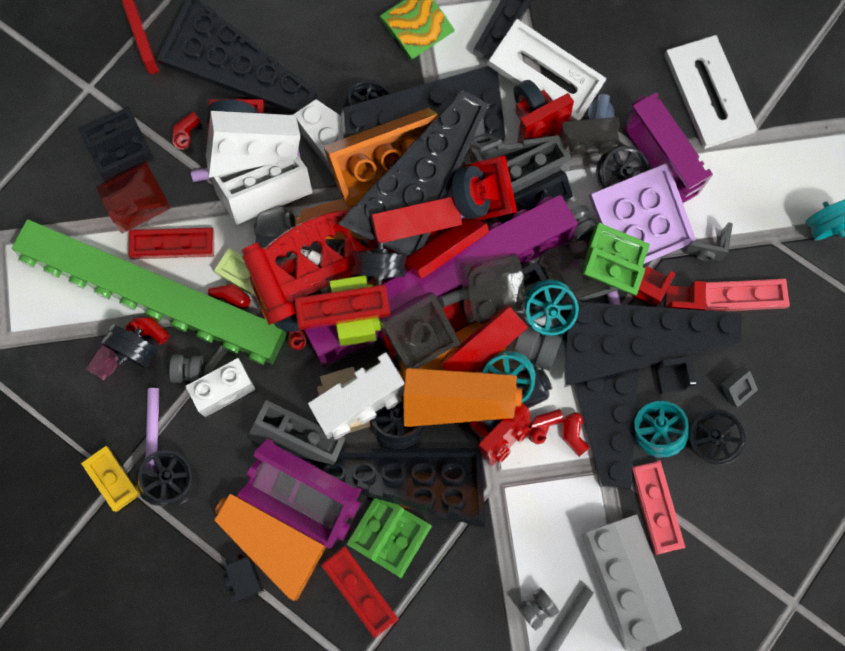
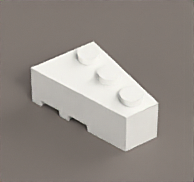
[293,100,344,175]
[206,111,300,178]
[211,155,312,225]
[308,353,405,439]

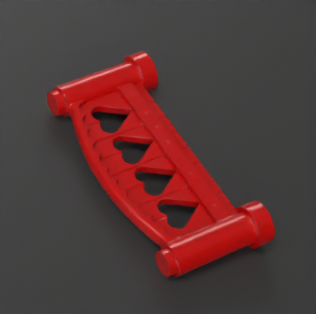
[241,209,393,325]

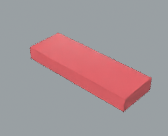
[704,279,790,312]
[632,461,685,555]

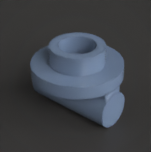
[587,94,615,126]

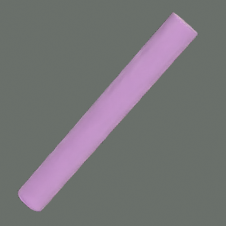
[145,388,159,473]

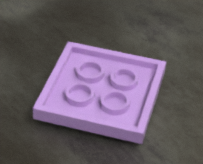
[588,163,697,263]

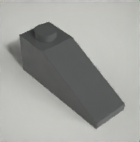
[247,400,346,465]

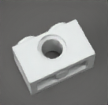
[186,358,256,417]

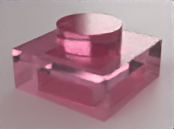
[86,345,118,381]

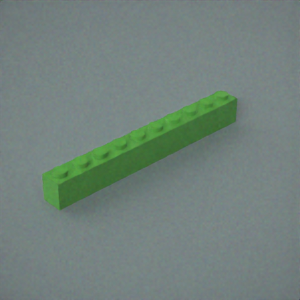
[11,219,287,365]

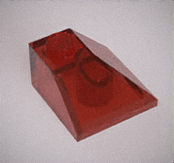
[97,162,171,234]

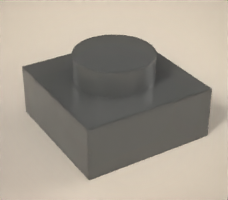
[721,366,758,408]

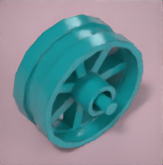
[805,199,845,241]
[523,279,579,336]
[482,351,536,403]
[635,401,688,457]

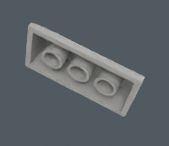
[581,515,682,651]

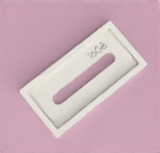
[487,19,606,124]
[664,35,757,149]

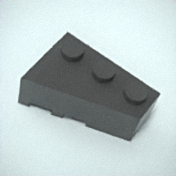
[470,135,572,194]

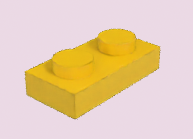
[81,446,140,512]

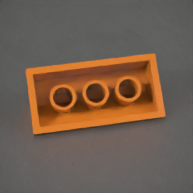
[323,108,438,207]

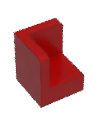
[630,267,676,307]
[665,281,706,310]

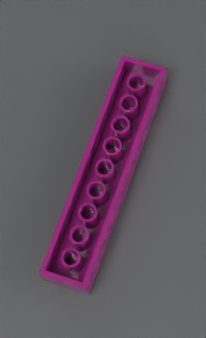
[305,195,578,368]

